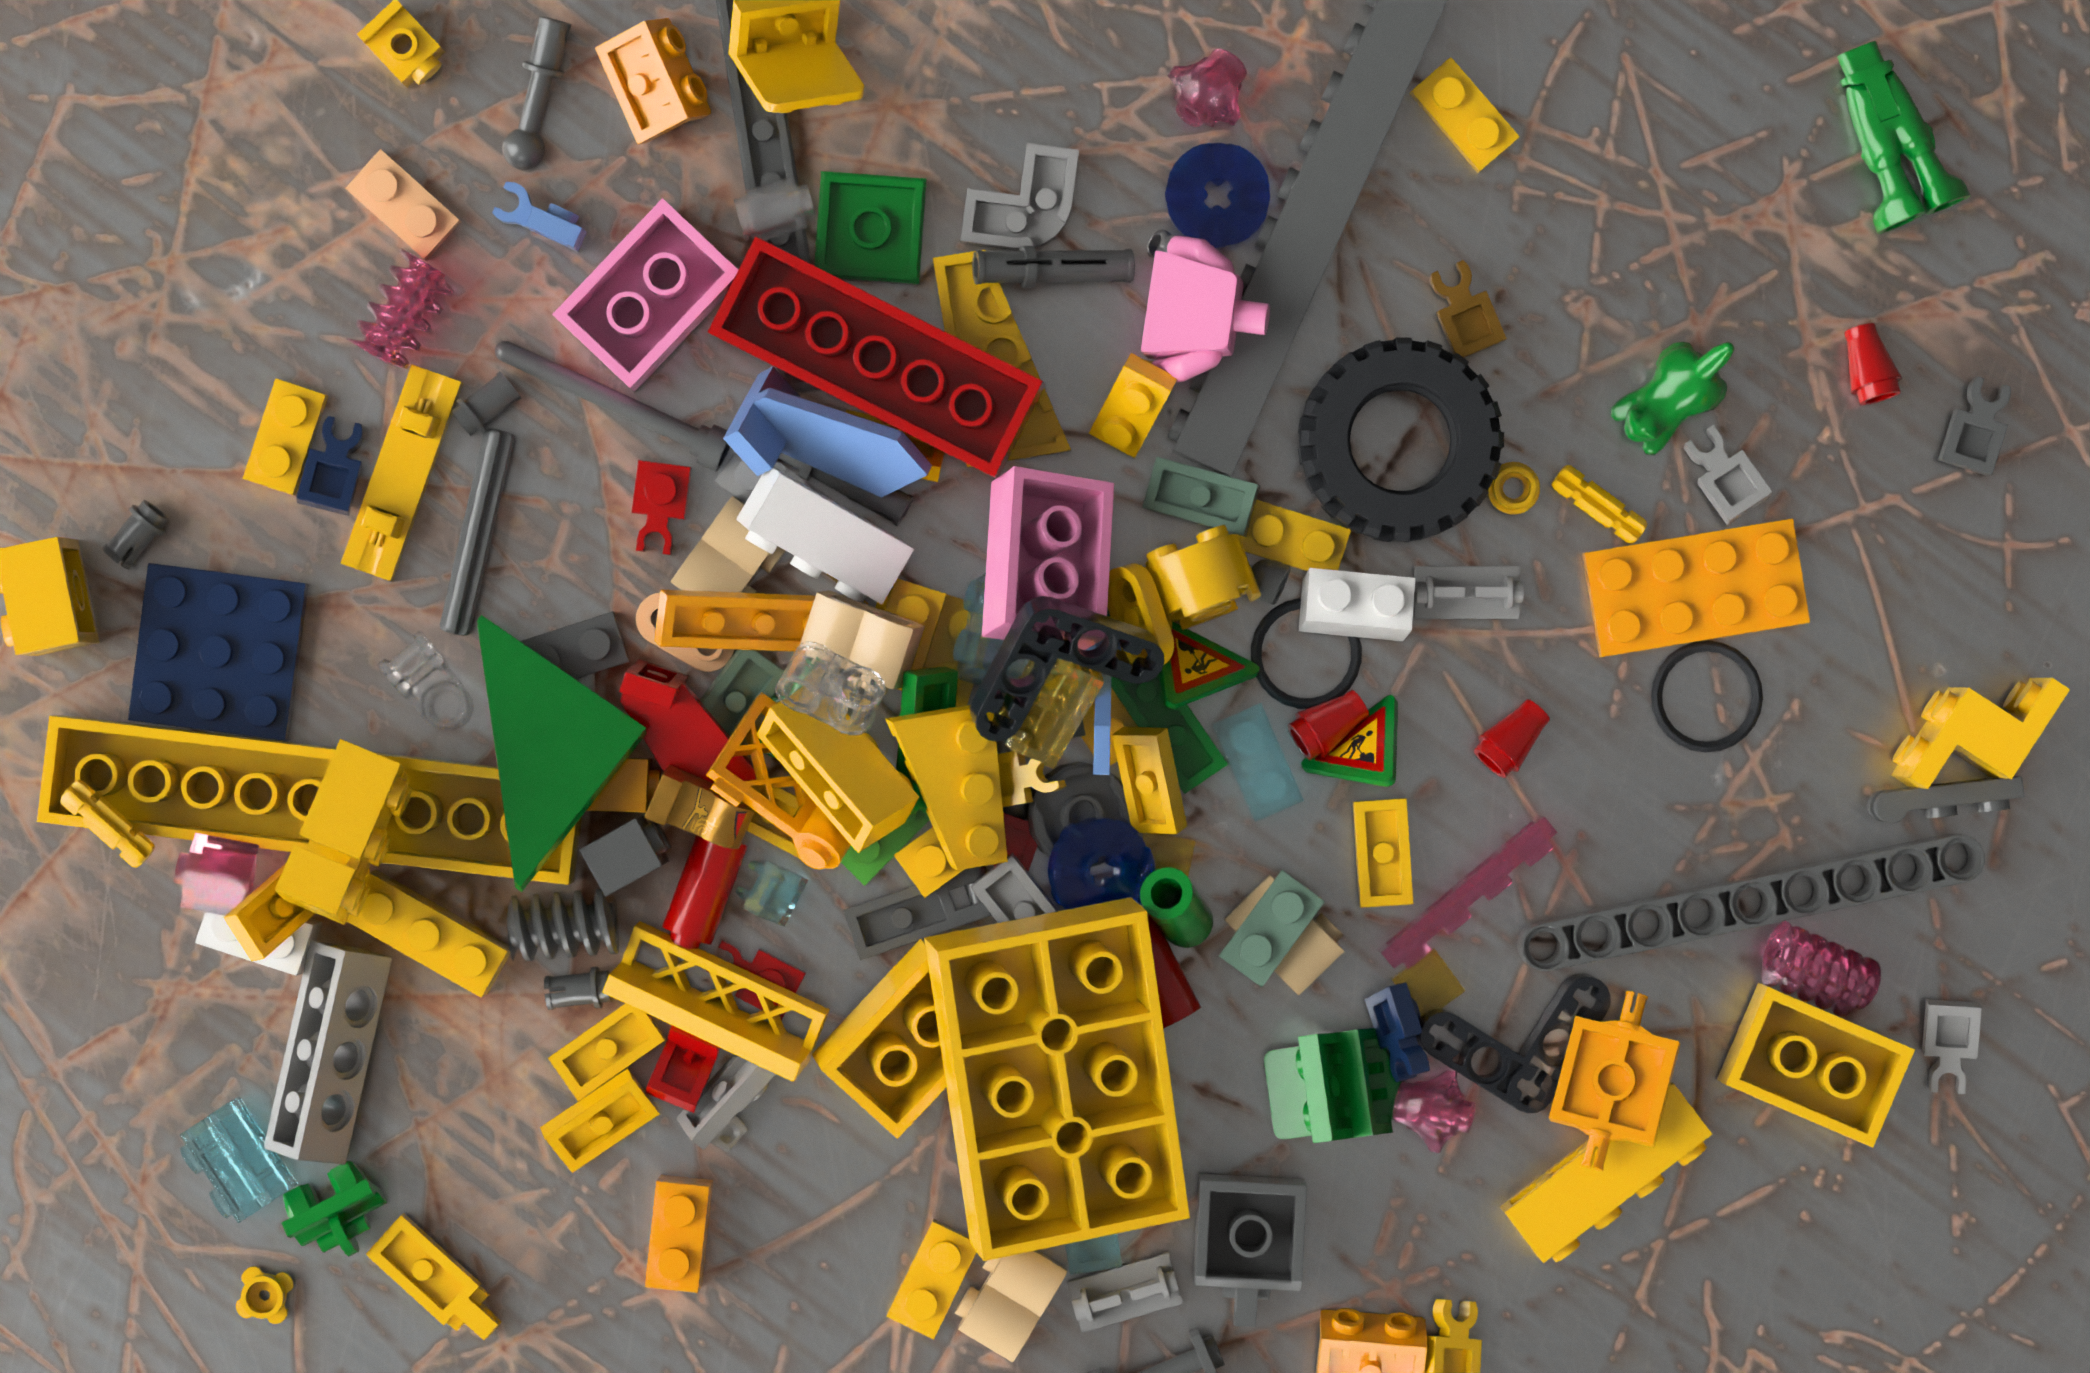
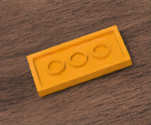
[1582,518,1810,657]

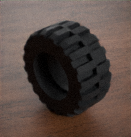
[1298,337,1504,542]

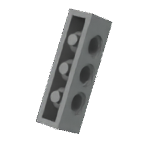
[263,940,392,1165]

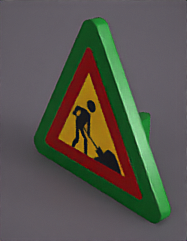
[1160,622,1259,709]
[1301,695,1398,787]

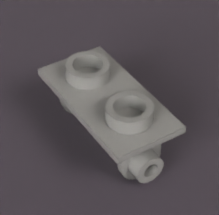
[1414,566,1523,619]
[1067,1252,1183,1333]

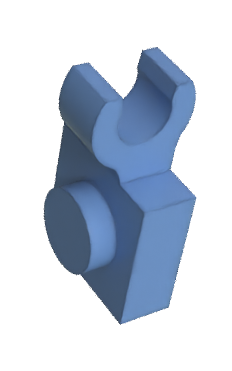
[492,182,587,252]

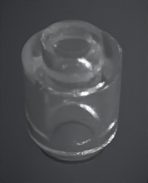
[734,176,816,240]

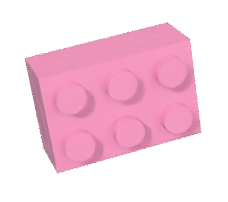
[552,198,738,392]
[982,466,1114,650]

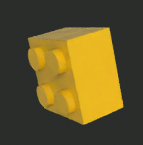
[0,537,100,656]

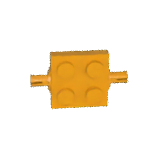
[1549,991,1680,1172]

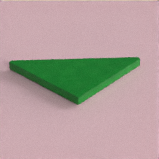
[477,615,647,892]

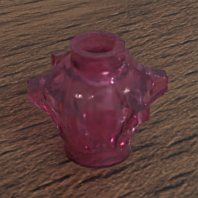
[1168,49,1247,128]
[1393,1070,1475,1153]

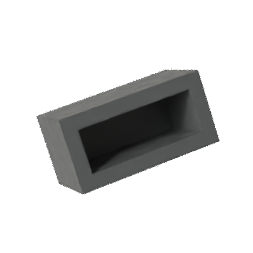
[579,816,672,897]

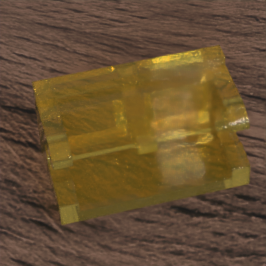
[998,658,1104,769]

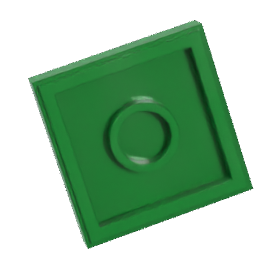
[814,171,927,285]

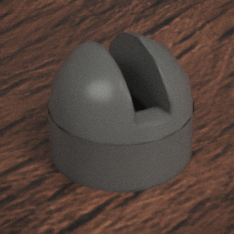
[1251,559,1291,605]

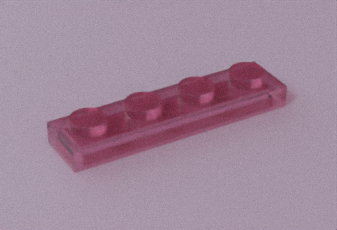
[1377,815,1558,969]

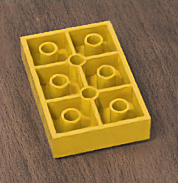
[924,897,1190,1261]

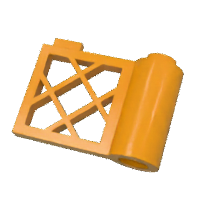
[706,692,851,869]

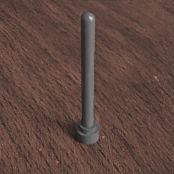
[495,341,730,472]

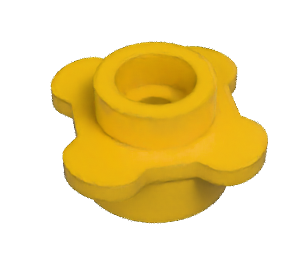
[236,1266,294,1324]

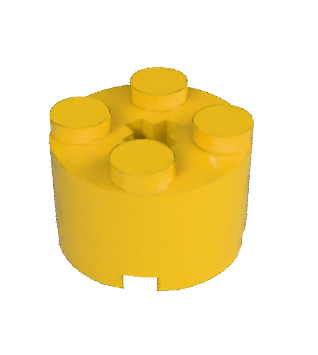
[1145,525,1261,630]

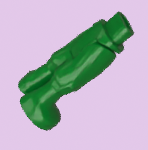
[1837,41,1970,234]

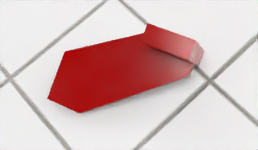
[619,659,757,783]

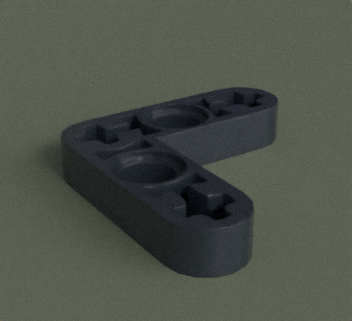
[970,596,1165,741]
[1416,973,1611,1114]

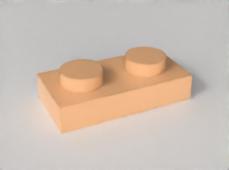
[345,149,462,261]

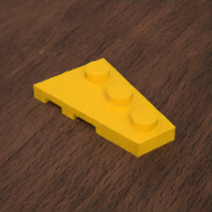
[885,705,1008,870]

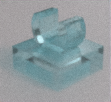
[736,861,808,927]

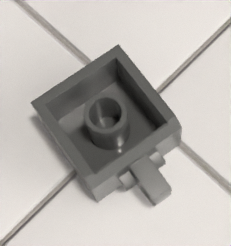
[1193,1173,1307,1327]

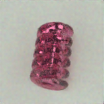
[346,248,455,369]
[1761,920,1881,1018]

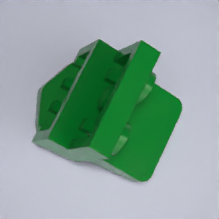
[1264,1028,1406,1143]

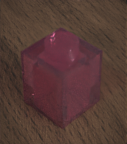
[174,833,259,916]

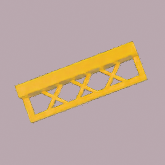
[602,921,830,1082]

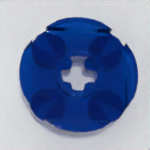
[1164,142,1270,250]
[1048,817,1155,910]

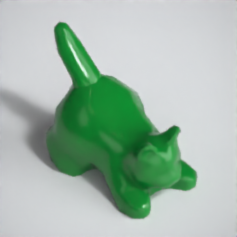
[1611,342,1734,455]

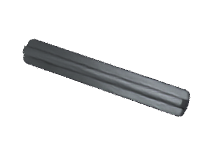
[440,428,515,636]

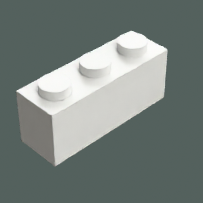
[736,467,914,604]

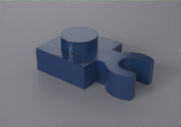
[296,416,363,516]
[1364,982,1430,1083]

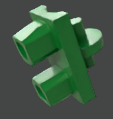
[281,1161,387,1257]

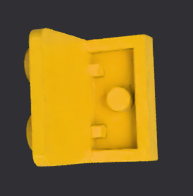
[729,0,864,113]

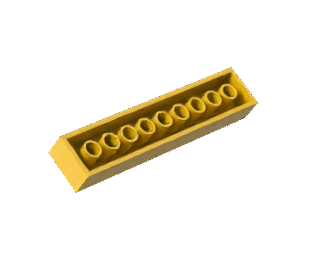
[37,715,582,885]

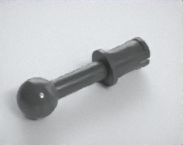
[503,16,572,170]

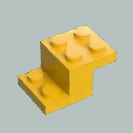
[1891,678,2070,789]

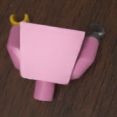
[1141,229,1270,383]

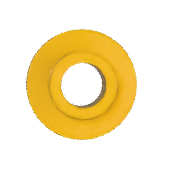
[1488,462,1540,515]

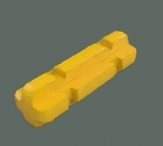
[1551,465,1648,544]
[60,780,155,868]

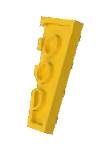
[933,249,1071,468]

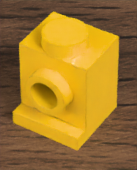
[357,0,445,87]

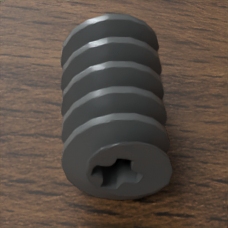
[507,888,619,961]

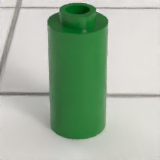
[1140,867,1213,948]

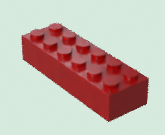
[708,236,1046,479]

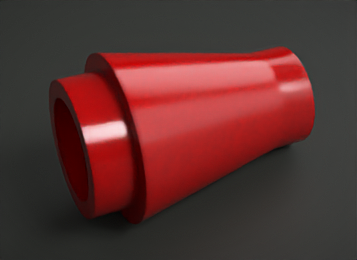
[1844,323,1902,405]
[1287,690,1369,760]
[1474,699,1550,778]

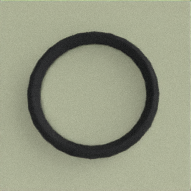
[1251,598,1362,709]
[1651,641,1763,753]

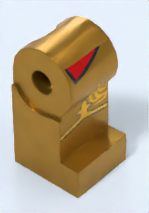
[644,765,755,849]

